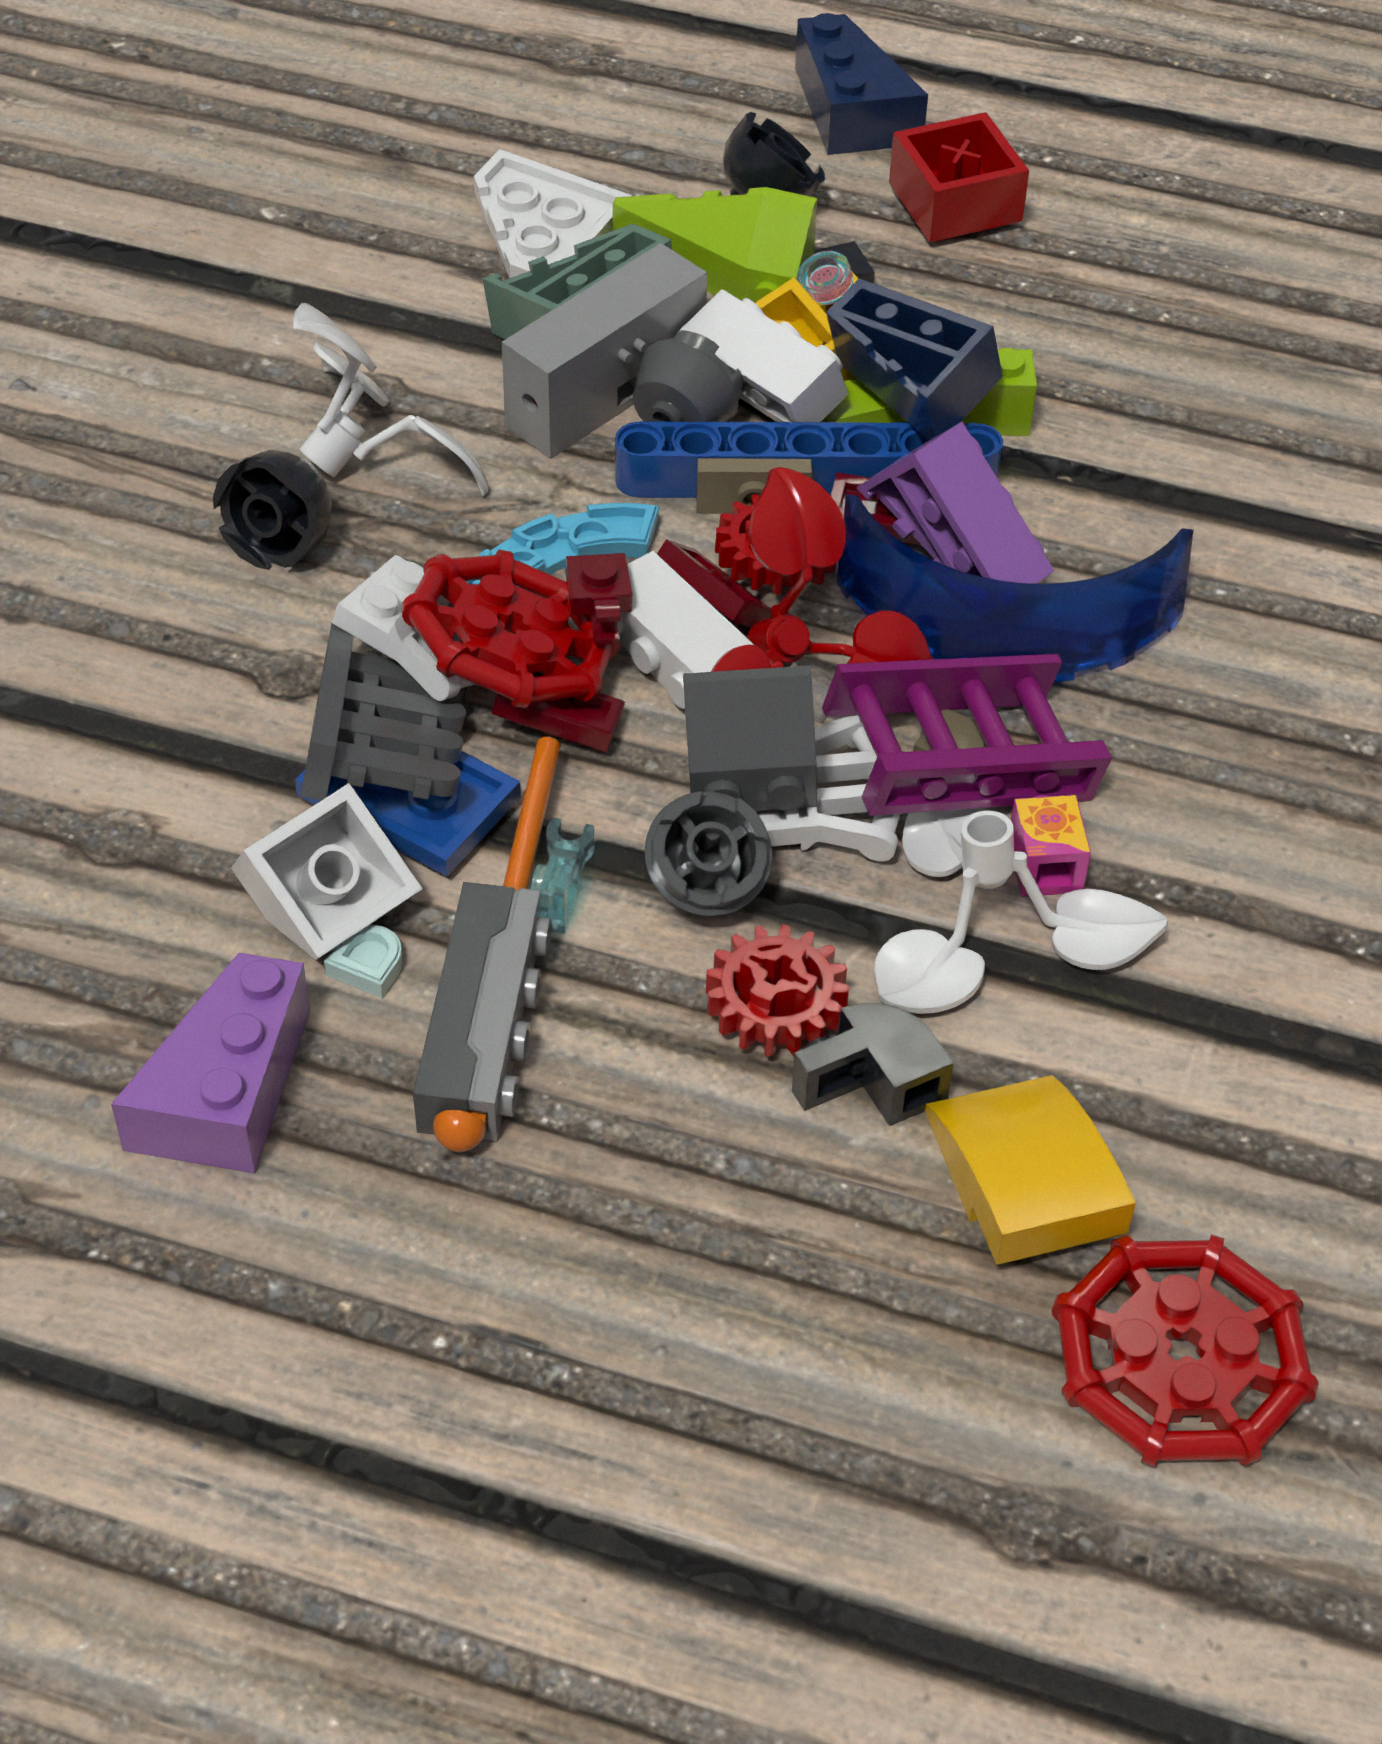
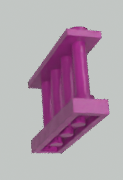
[822,654,1112,816]

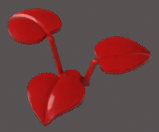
[711,467,932,672]

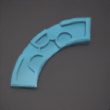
[466,503,659,591]

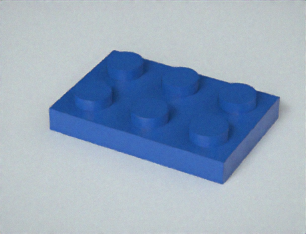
[295,751,521,876]

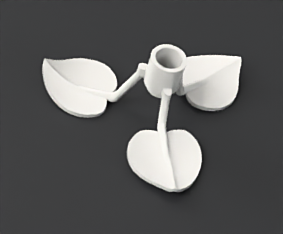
[293,303,488,497]
[874,808,1168,1014]

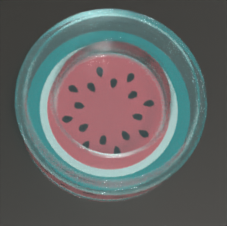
[797,251,854,305]

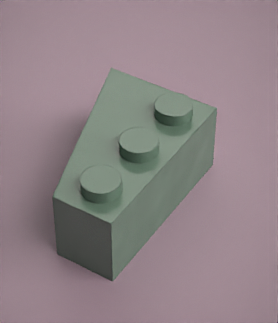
[483,224,672,339]

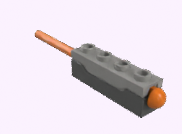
[413,737,561,1152]

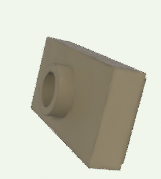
[696,458,812,514]

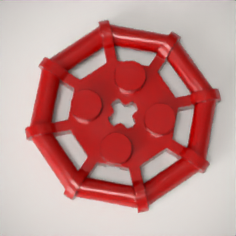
[401,549,620,709]
[1051,1234,1319,1467]

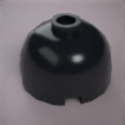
[723,112,826,197]
[213,450,332,569]

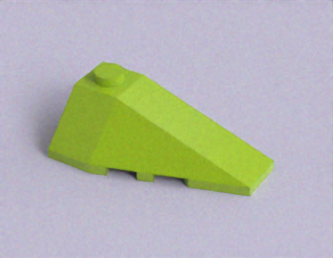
[613,187,817,303]
[821,348,1037,436]

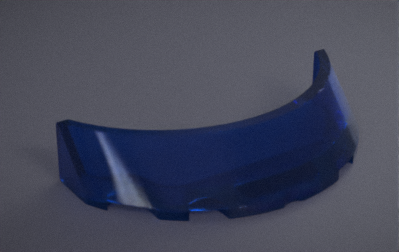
[837,494,1194,683]

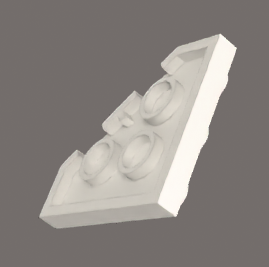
[474,149,632,278]

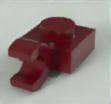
[565,553,633,645]

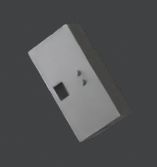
[502,243,707,459]

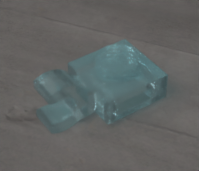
[531,817,595,934]

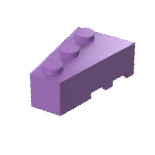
[856,422,1055,619]
[111,953,310,1173]

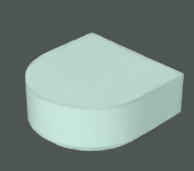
[324,925,403,999]

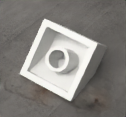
[231,783,423,960]

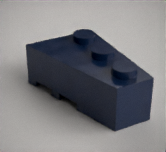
[795,13,928,155]
[826,278,1003,441]

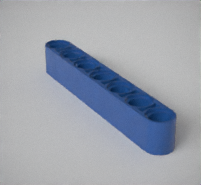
[615,422,1003,498]

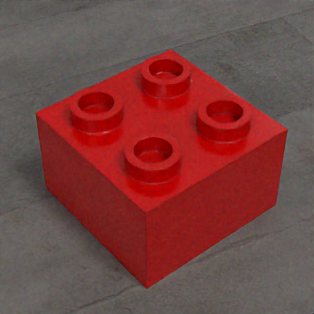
[889,112,1030,242]

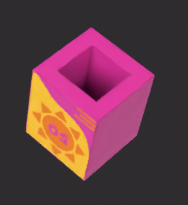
[1011,795,1091,897]

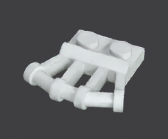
[331,555,515,701]
[756,715,902,861]

